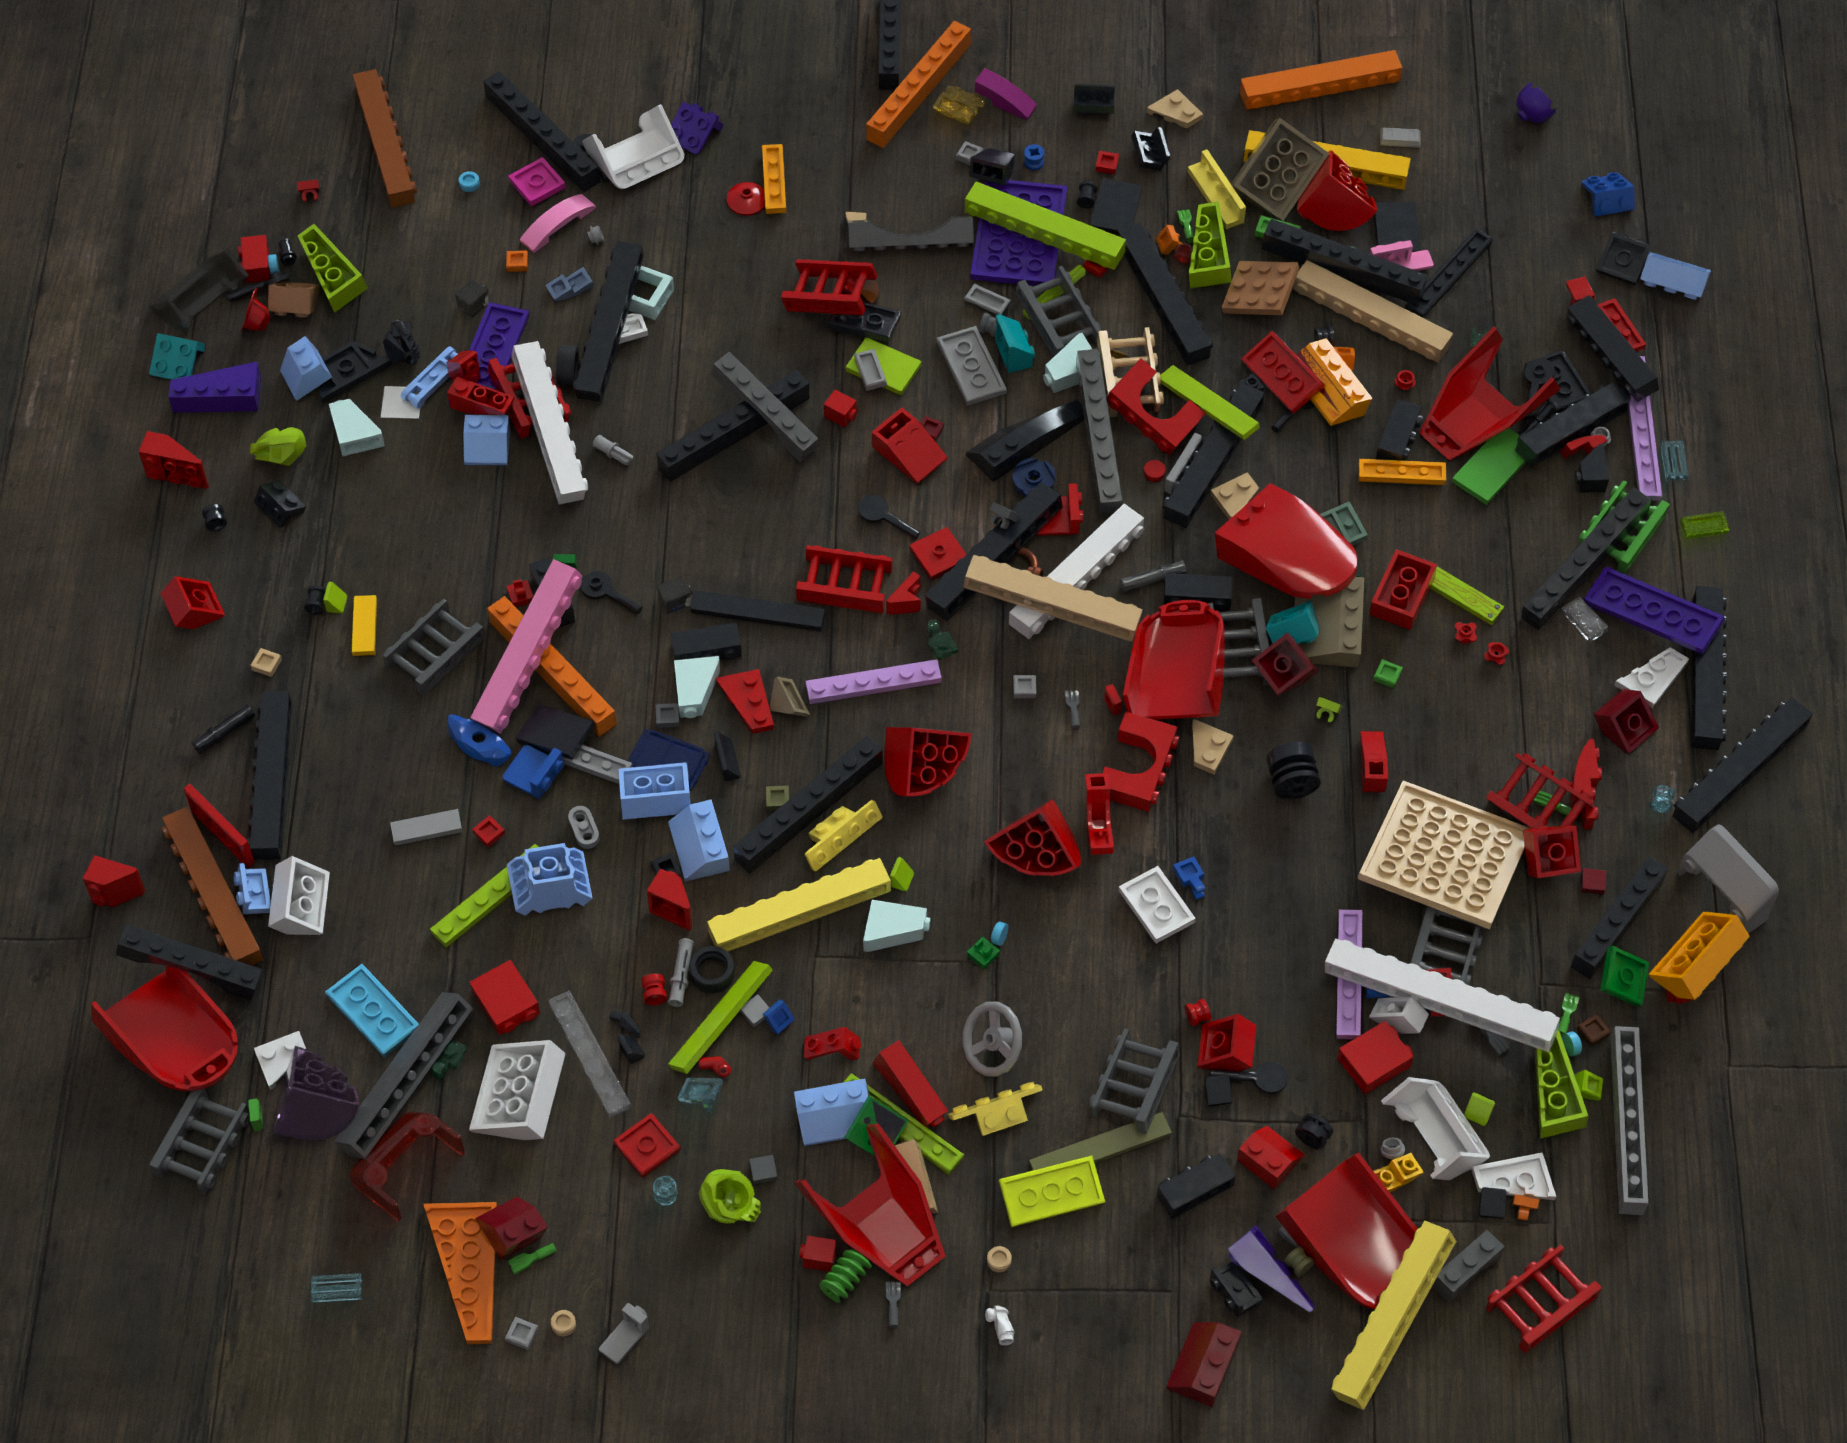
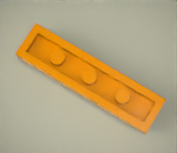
[762,144,786,214]
[1358,459,1446,485]

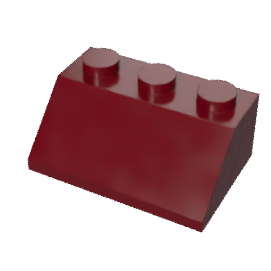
[1166,1322,1241,1408]

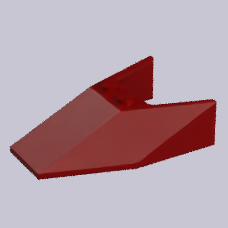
[1419,326,1561,461]
[794,1123,945,1286]

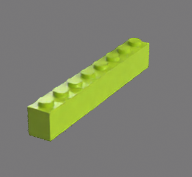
[965,182,1126,270]

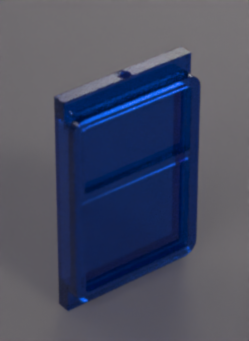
[628,729,710,791]

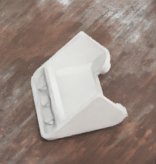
[582,104,684,189]

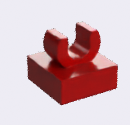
[297,179,320,202]
[506,579,533,607]

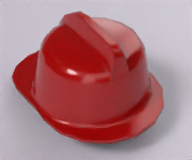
[240,288,270,332]

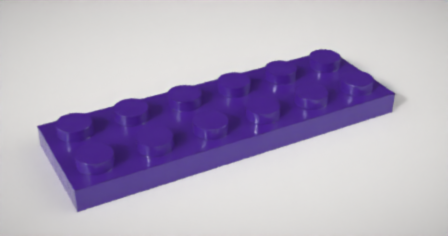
[448,302,530,406]
[1584,567,1725,654]

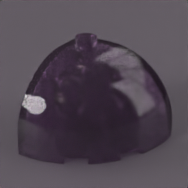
[273,1046,359,1140]

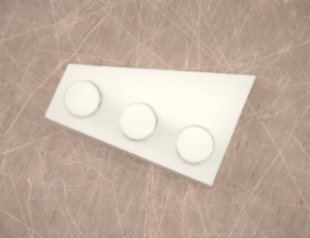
[1615,647,1689,709]
[1471,1153,1556,1200]

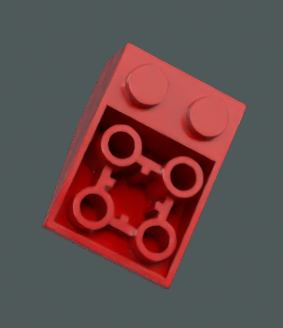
[871,407,948,484]
[139,431,209,489]

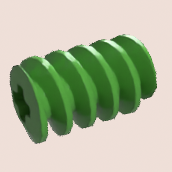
[819,1249,872,1303]

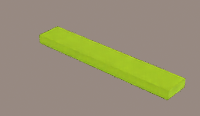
[1160,365,1260,440]
[668,961,773,1074]
[843,1073,964,1175]

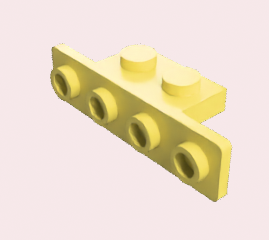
[805,800,882,871]
[948,1082,1043,1136]

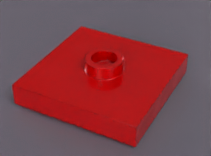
[909,527,967,580]

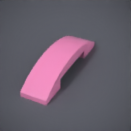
[520,194,596,253]

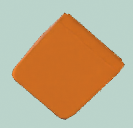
[1333,347,1355,371]

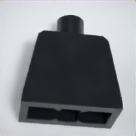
[969,148,1015,185]

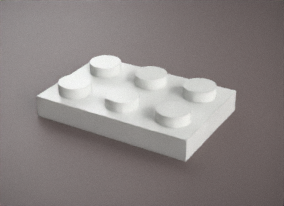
[1119,866,1196,943]

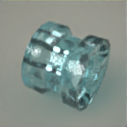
[1650,785,1675,813]
[653,1176,678,1206]

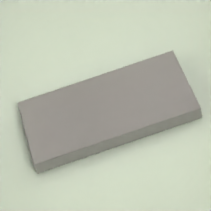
[937,326,1007,406]

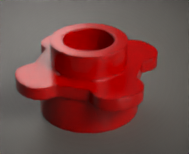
[1454,622,1477,644]
[1484,642,1509,665]

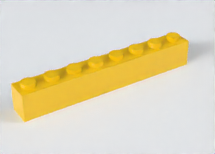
[1243,130,1411,190]

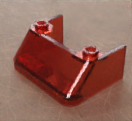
[350,1111,465,1222]

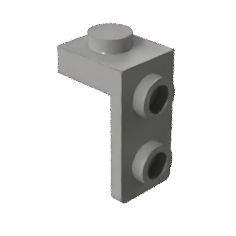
[599,1303,649,1364]

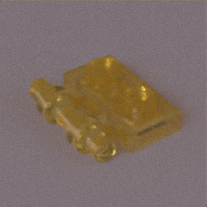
[933,85,985,125]

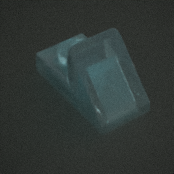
[678,1078,723,1113]

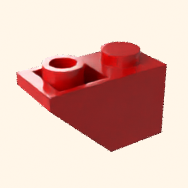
[446,350,481,383]

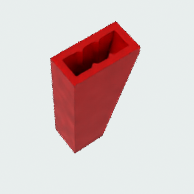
[872,1040,948,1128]

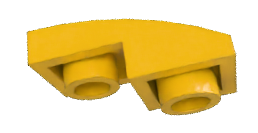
[1374,1153,1424,1192]

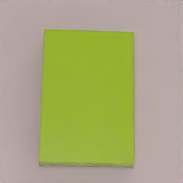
[846,338,922,396]

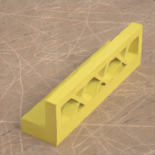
[1188,149,1246,229]

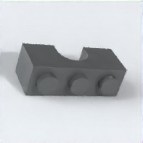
[1432,1230,1505,1303]

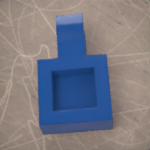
[1173,856,1205,900]

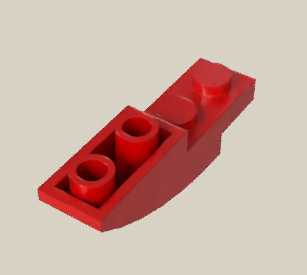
[1570,739,1602,829]

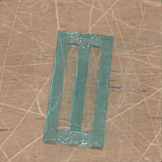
[1660,441,1689,481]
[311,1273,362,1302]

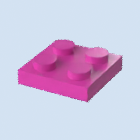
[508,157,566,207]

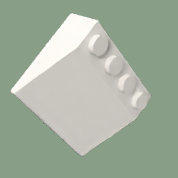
[469,1040,565,1140]

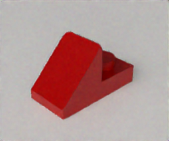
[886,571,921,615]

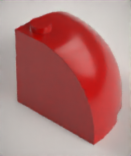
[1297,150,1377,231]
[884,727,972,796]
[984,799,1081,876]

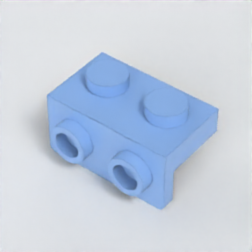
[234,863,271,914]

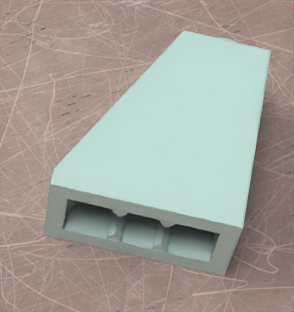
[1043,333,1092,393]
[329,399,384,456]
[674,656,720,718]
[863,900,931,952]

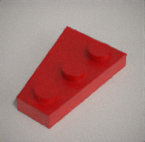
[715,669,774,734]

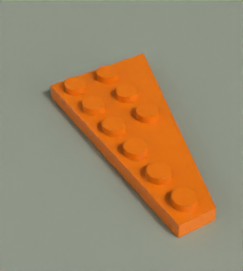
[423,1202,497,1344]

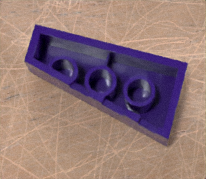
[169,361,261,413]

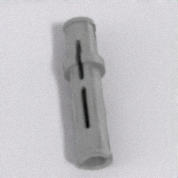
[668,938,694,1007]

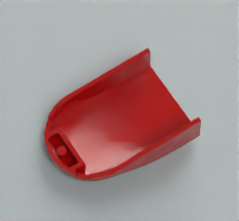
[1215,483,1358,599]
[1123,600,1225,720]
[91,965,238,1091]
[1275,1152,1418,1310]

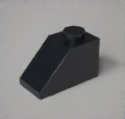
[1575,444,1609,493]

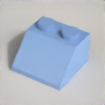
[280,336,332,400]
[464,415,511,465]

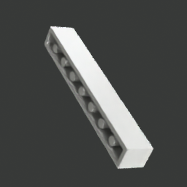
[511,341,588,504]
[1009,504,1144,639]

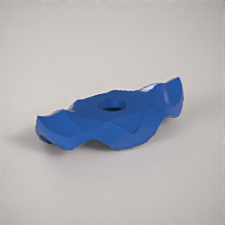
[447,715,512,767]

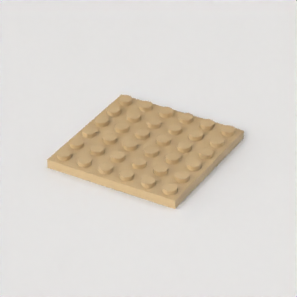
[1358,781,1532,929]

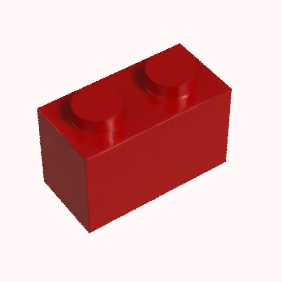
[238,235,270,283]

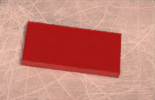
[1241,331,1325,414]
[184,784,255,868]

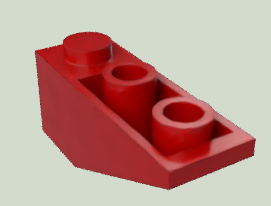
[447,377,514,415]
[1360,731,1388,792]

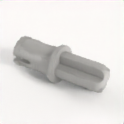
[593,435,633,465]

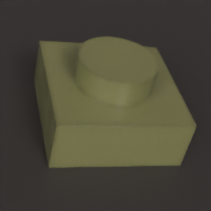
[766,786,789,811]

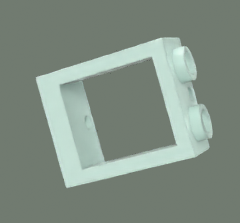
[629,266,674,320]

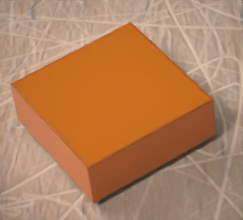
[506,251,528,272]

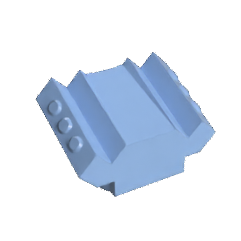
[507,843,593,916]

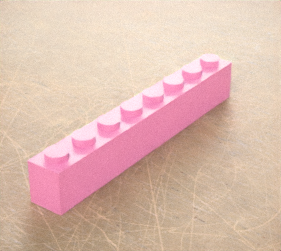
[470,559,583,734]

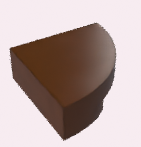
[860,280,879,305]

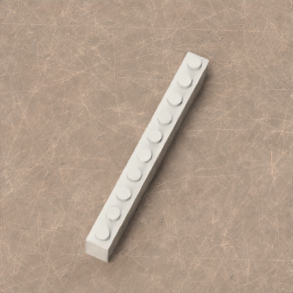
[1325,938,1560,1052]

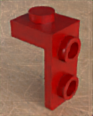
[804,1027,861,1061]

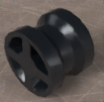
[1314,326,1335,347]
[202,504,227,531]

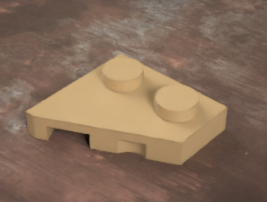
[1147,89,1203,128]
[1210,472,1259,519]
[1192,719,1233,775]

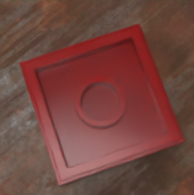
[613,1113,681,1178]

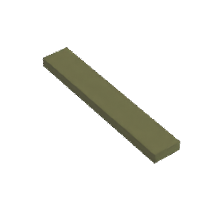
[1029,1112,1172,1171]

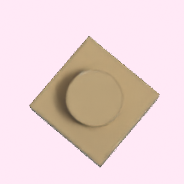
[250,648,282,677]

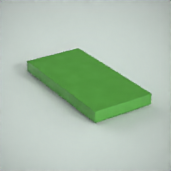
[1452,429,1526,505]

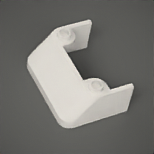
[1381,1077,1490,1180]

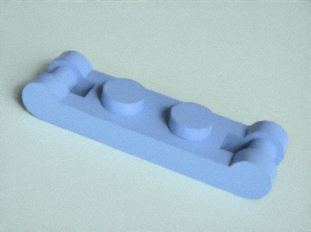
[401,346,457,409]

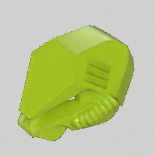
[250,427,306,466]
[699,1169,761,1224]

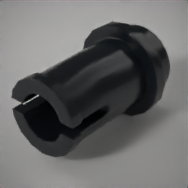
[278,239,297,266]

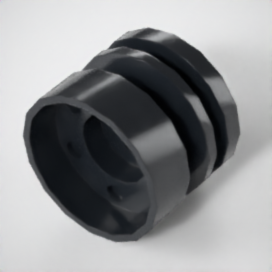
[1266,742,1321,799]

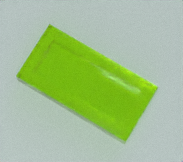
[1680,511,1729,539]

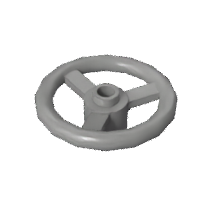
[963,1002,1022,1077]

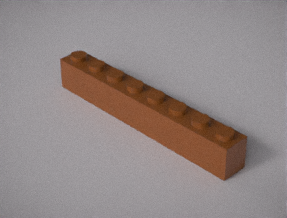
[353,69,417,208]
[162,806,263,966]

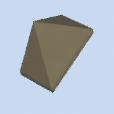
[770,677,810,717]

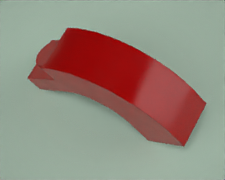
[1085,773,1114,855]

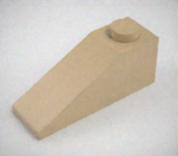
[895,1139,938,1214]

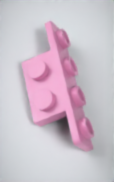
[1370,240,1434,271]

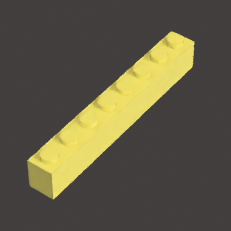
[707,858,891,952]
[1331,1221,1457,1410]

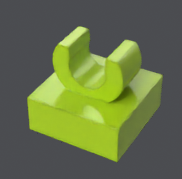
[1316,697,1342,723]

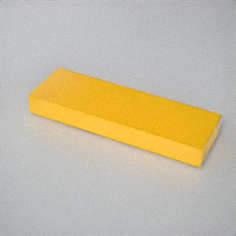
[352,595,377,656]

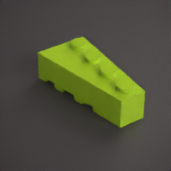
[1189,202,1232,289]
[298,224,368,313]
[1534,1031,1588,1139]

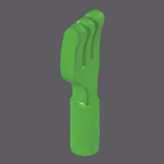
[1177,209,1194,243]
[1533,791,1572,816]
[1558,993,1579,1036]
[508,1243,557,1275]

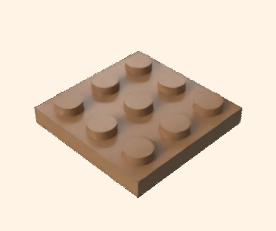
[1222,261,1299,315]

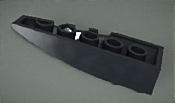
[966,400,1085,482]

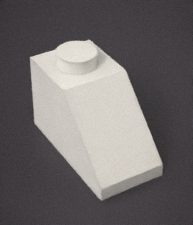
[1369,997,1429,1034]

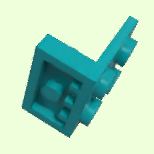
[149,333,205,380]

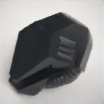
[383,319,421,365]

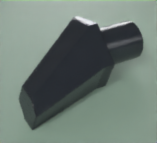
[609,1010,641,1038]

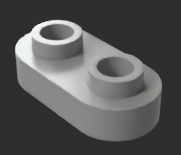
[568,806,600,849]

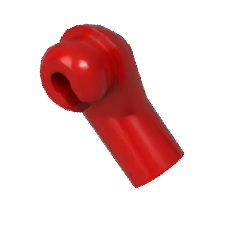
[699,1056,732,1078]

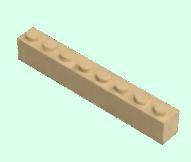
[1293,260,1453,363]
[964,555,1143,642]

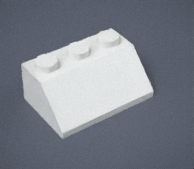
[268,856,330,935]

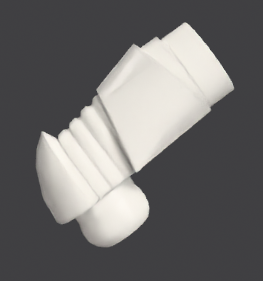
[985,1306,1015,1346]

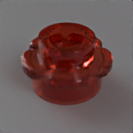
[1174,243,1193,263]

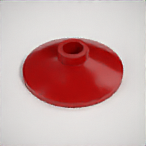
[727,182,765,216]

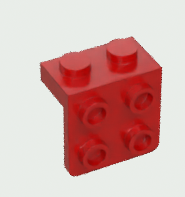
[1036,484,1083,535]

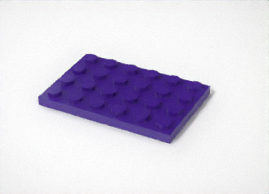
[971,180,1067,286]

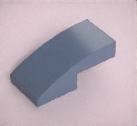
[545,267,595,302]

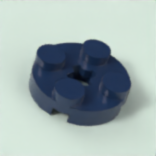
[1012,458,1055,498]

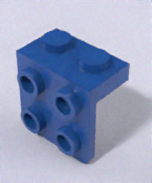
[1582,172,1635,216]
[503,745,564,799]

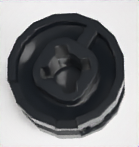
[1295,1113,1334,1150]

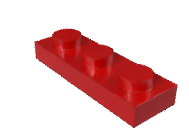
[1597,298,1646,352]

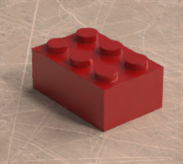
[1370,549,1437,630]

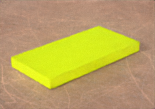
[999,1156,1105,1228]

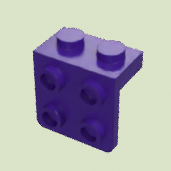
[671,102,724,155]

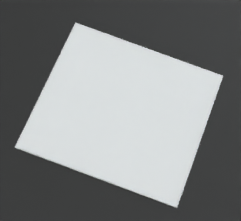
[381,386,420,418]

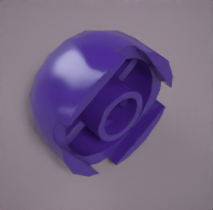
[1516,83,1556,124]

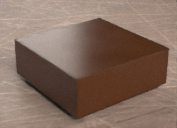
[1577,1014,1611,1046]

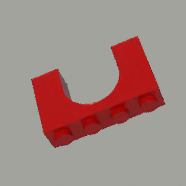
[1106,358,1206,456]
[1103,712,1180,812]

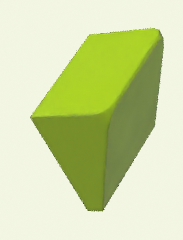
[323,582,347,614]
[890,857,914,891]
[1574,1070,1603,1101]
[1464,1092,1495,1126]

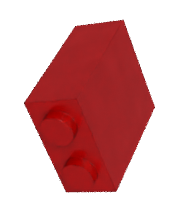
[469,960,540,1035]
[1337,1021,1414,1095]

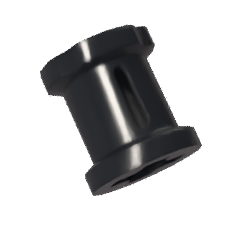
[1077,181,1097,209]
[304,585,326,615]

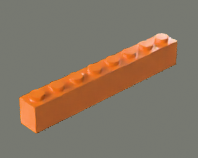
[866,21,971,148]
[1239,50,1402,110]
[487,596,617,737]

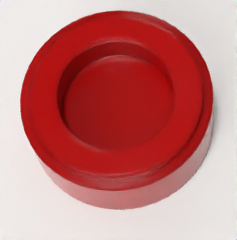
[1144,460,1166,482]

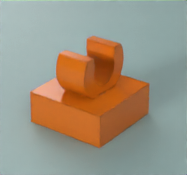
[1156,225,1183,255]
[1511,1194,1539,1221]

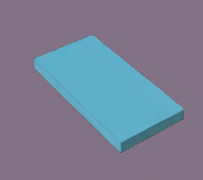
[325,964,419,1058]

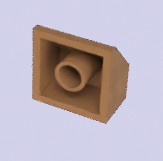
[268,281,320,317]

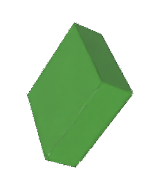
[1373,659,1403,688]
[248,1098,263,1131]

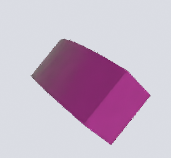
[975,68,1037,120]

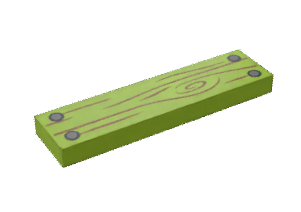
[1430,567,1504,626]

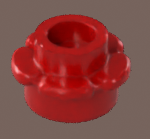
[1395,370,1416,390]

